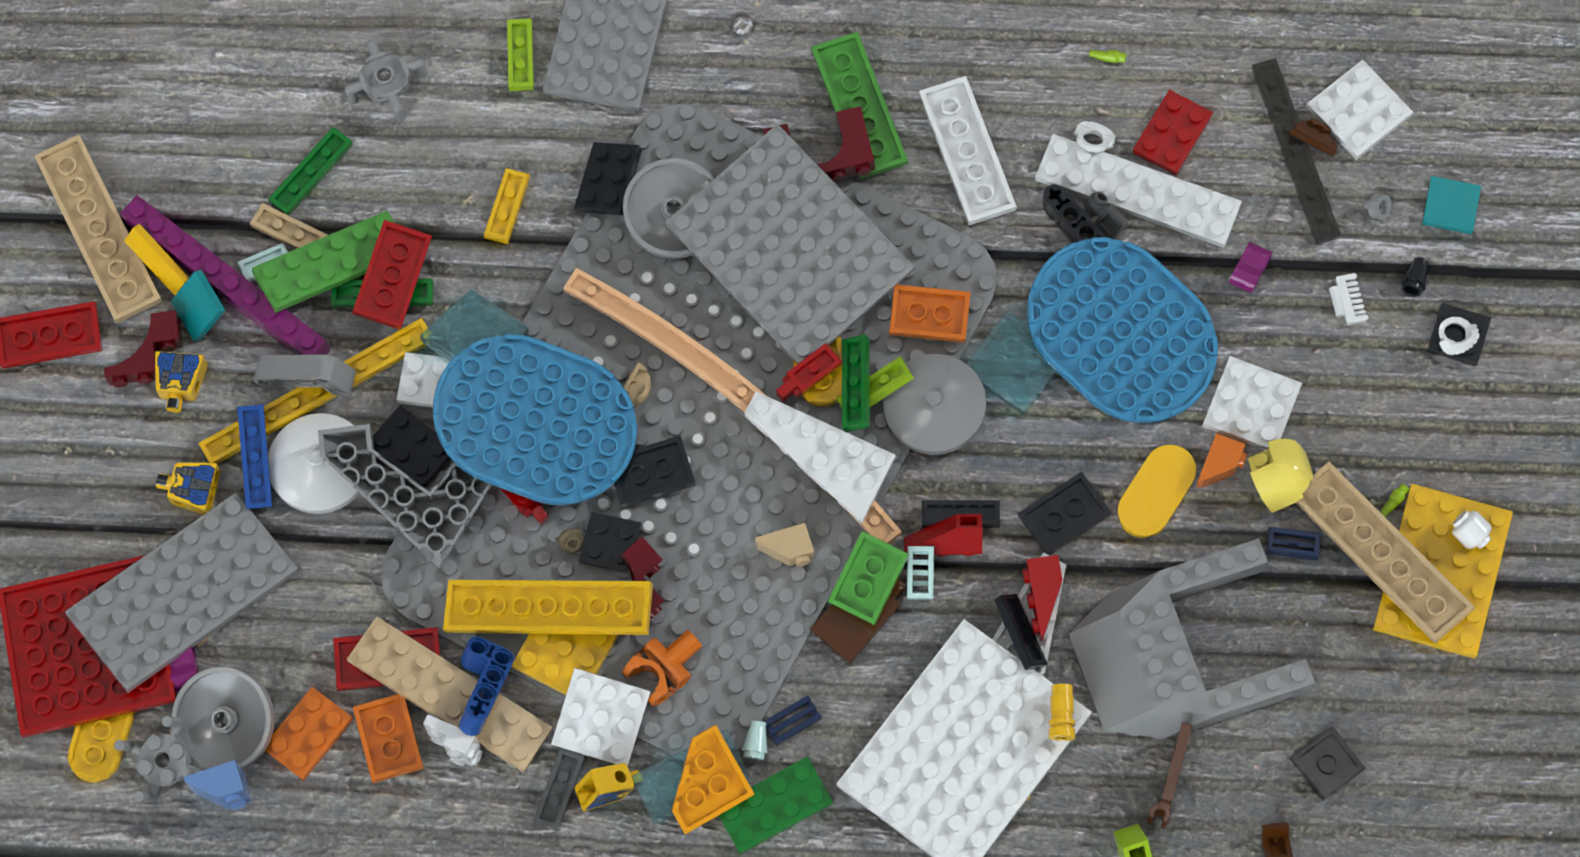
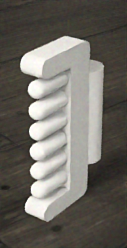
[1329,273,1369,325]

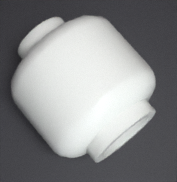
[1452,510,1491,549]

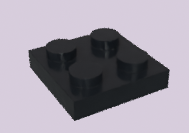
[1427,303,1491,366]
[579,512,642,574]

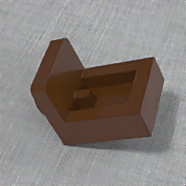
[1261,823,1293,857]

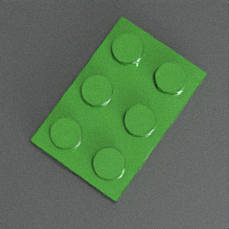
[827,531,910,625]

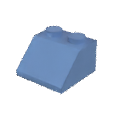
[184,760,252,811]

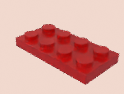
[352,220,432,330]
[0,301,103,369]
[333,627,441,691]

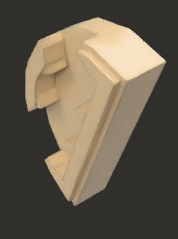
[623,362,651,408]

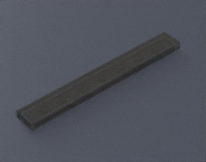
[1252,58,1341,245]

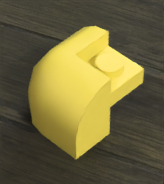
[1248,439,1313,513]

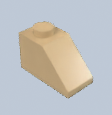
[755,523,815,567]

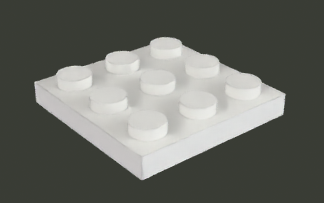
[1306,60,1413,160]
[1202,356,1302,450]
[551,668,651,766]

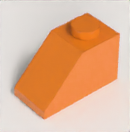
[1196,433,1247,488]

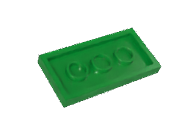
[718,757,833,855]

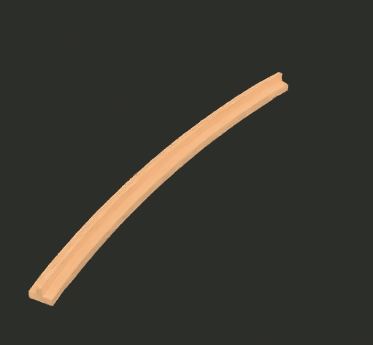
[563,268,902,545]

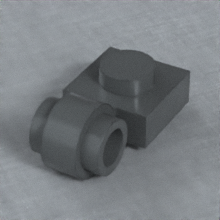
[1084,191,1129,239]

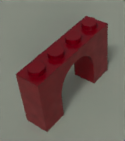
[763,106,876,182]

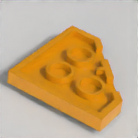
[671,724,755,834]

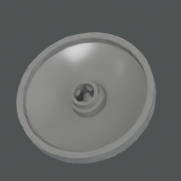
[623,158,714,259]
[883,354,986,455]
[172,667,274,770]

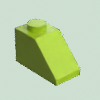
[1113,823,1152,857]

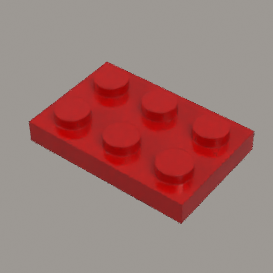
[1132,89,1213,176]

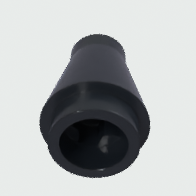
[1401,257,1428,297]

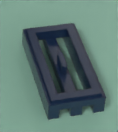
[1266,527,1321,560]
[764,695,822,746]

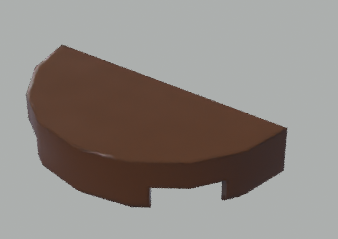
[1289,119,1337,156]

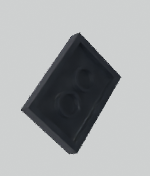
[574,142,642,215]
[373,405,451,488]
[614,435,696,508]
[1018,472,1112,555]

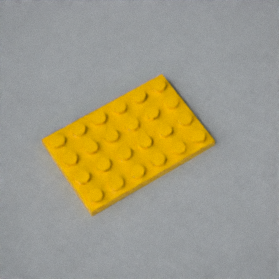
[1373,483,1513,659]

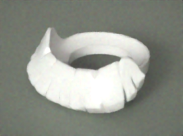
[1074,121,1115,153]
[1439,317,1479,355]

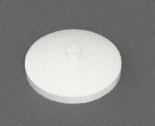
[268,413,360,514]

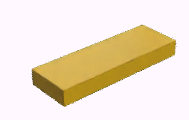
[483,168,530,244]
[124,224,190,296]

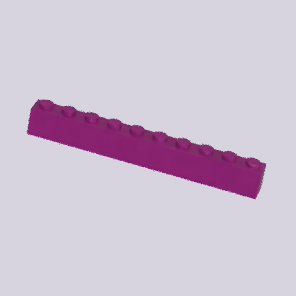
[120,195,331,355]

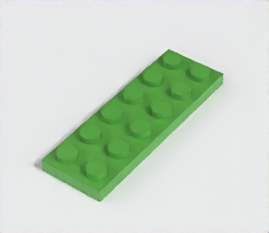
[811,32,908,180]
[252,211,394,313]

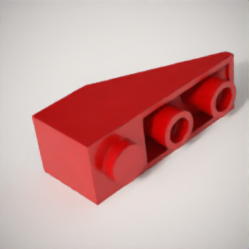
[904,514,982,556]
[1022,555,1063,642]

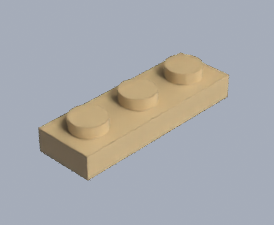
[250,203,328,249]

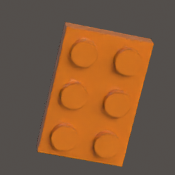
[889,285,971,343]
[265,687,354,781]
[353,694,424,783]

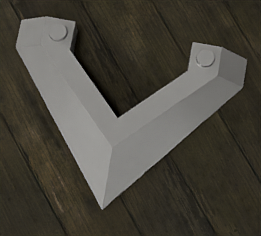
[318,424,492,569]

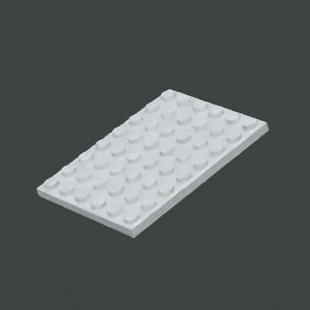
[837,619,1092,857]

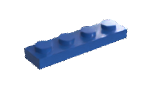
[237,404,273,509]

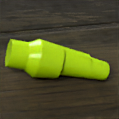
[1089,50,1127,64]
[1380,483,1410,517]

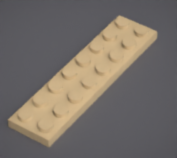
[34,134,163,324]
[1296,462,1474,644]
[347,616,553,773]

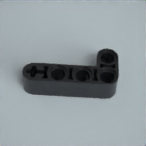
[1042,184,1105,243]

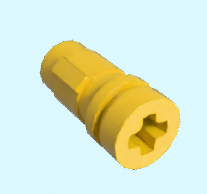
[1049,684,1075,741]

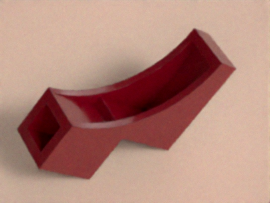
[104,310,183,387]
[620,537,664,637]

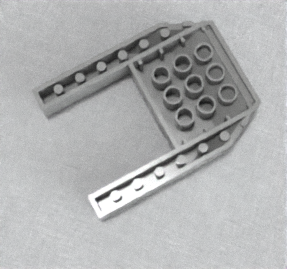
[1068,539,1315,740]

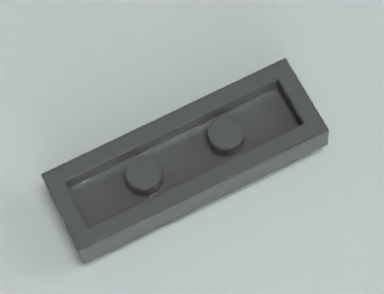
[533,747,586,832]

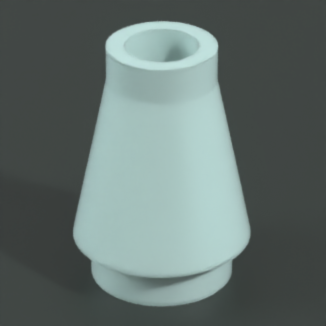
[742,720,767,760]

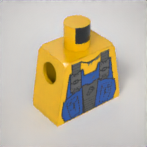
[155,351,208,413]
[156,463,221,515]
[574,763,642,812]

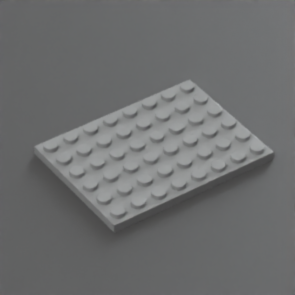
[665,124,915,364]

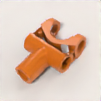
[622,630,703,707]

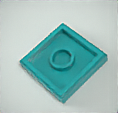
[1422,176,1481,235]
[170,270,226,342]

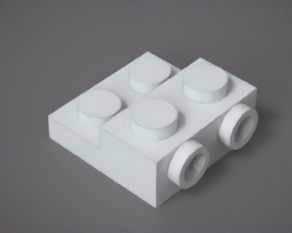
[423,714,482,766]

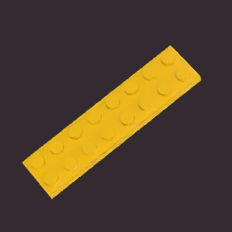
[443,580,653,635]

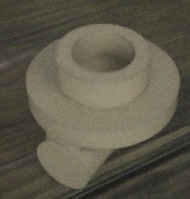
[555,527,584,554]

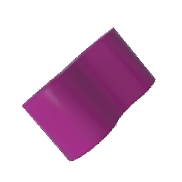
[1229,242,1273,294]
[170,647,199,693]

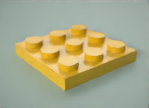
[512,634,619,695]

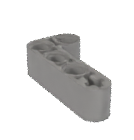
[253,355,356,397]

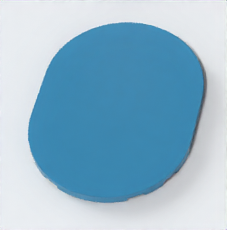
[1027,237,1218,423]
[433,334,637,505]

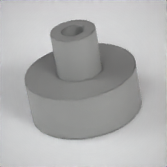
[1364,193,1391,220]

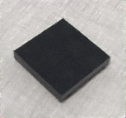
[1290,726,1366,801]

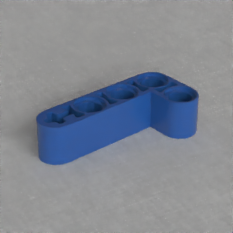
[459,637,514,736]

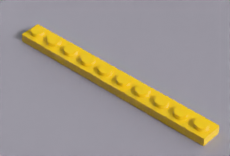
[198,318,435,464]

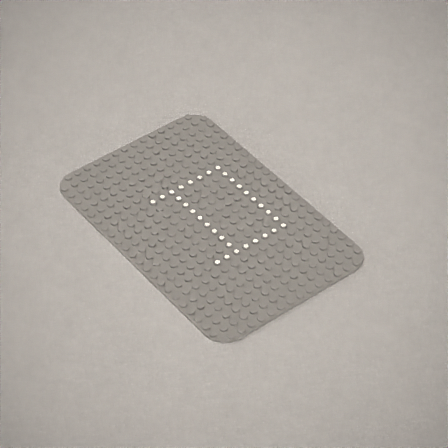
[381,104,997,762]

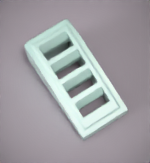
[907,546,934,600]

